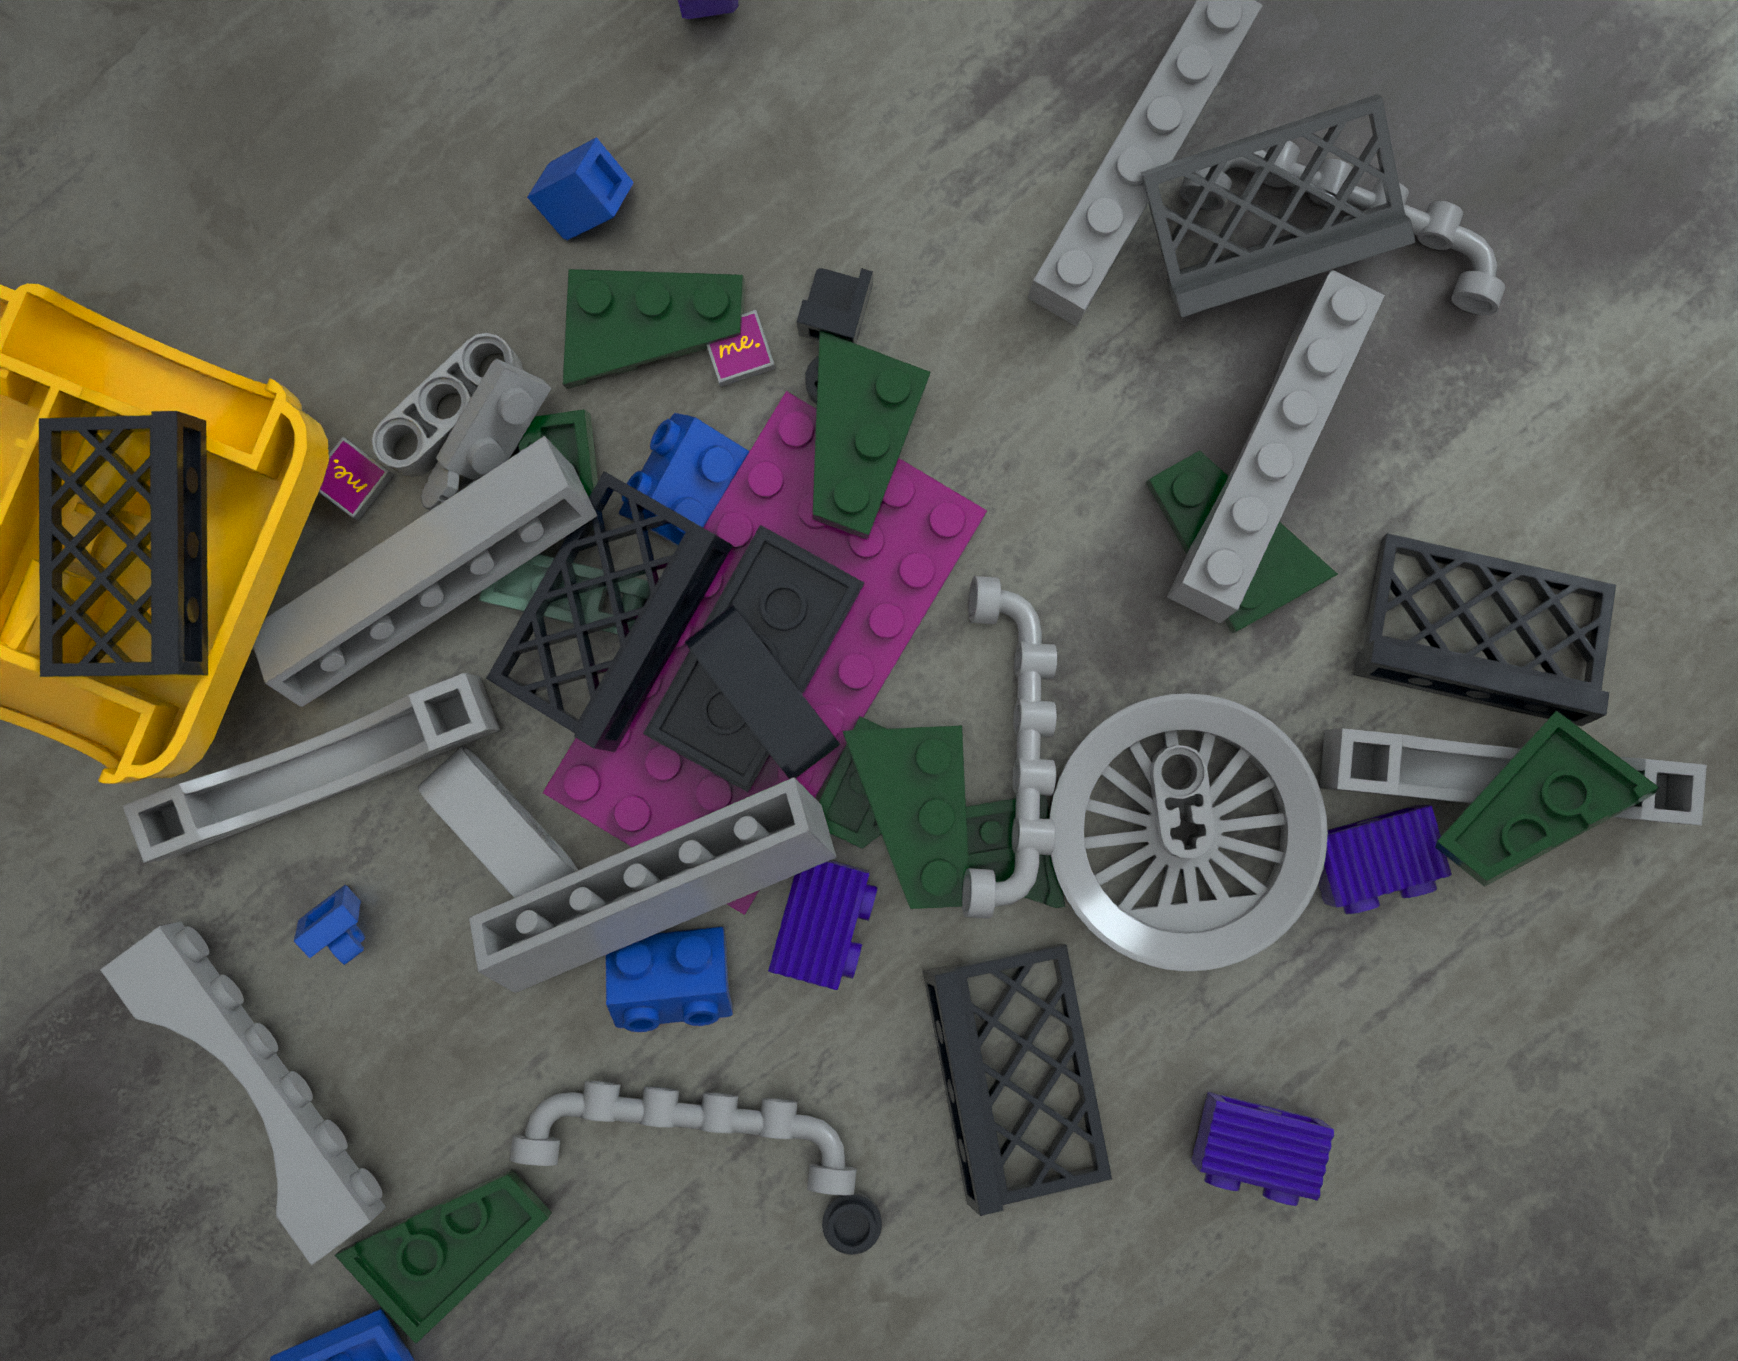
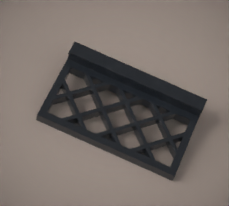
[39,411,208,677]
[486,471,733,752]
[1353,533,1616,727]
[923,944,1112,1216]

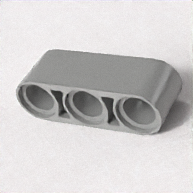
[372,333,523,477]
[417,746,578,898]

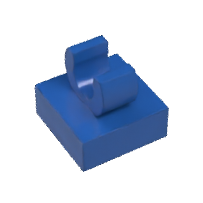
[294,884,365,965]

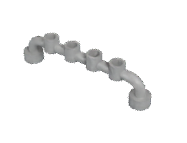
[1180,141,1506,315]
[962,576,1057,919]
[510,1081,857,1195]

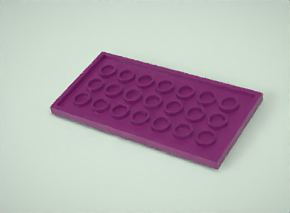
[542,391,987,915]

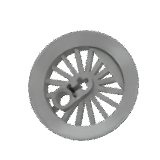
[1049,693,1328,971]

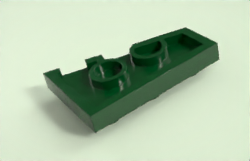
[563,269,745,389]
[812,330,931,540]
[1145,450,1338,633]
[1435,710,1659,887]
[842,725,969,909]
[334,1169,552,1344]

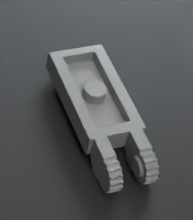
[420,358,552,511]

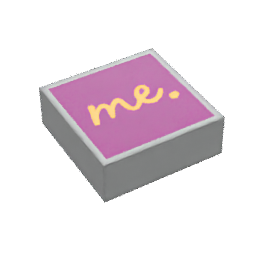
[707,310,776,387]
[319,437,394,521]

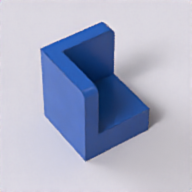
[527,137,634,240]

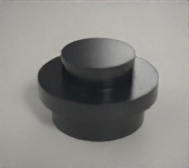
[822,1193,882,1255]

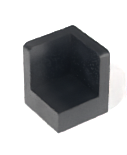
[797,268,873,344]

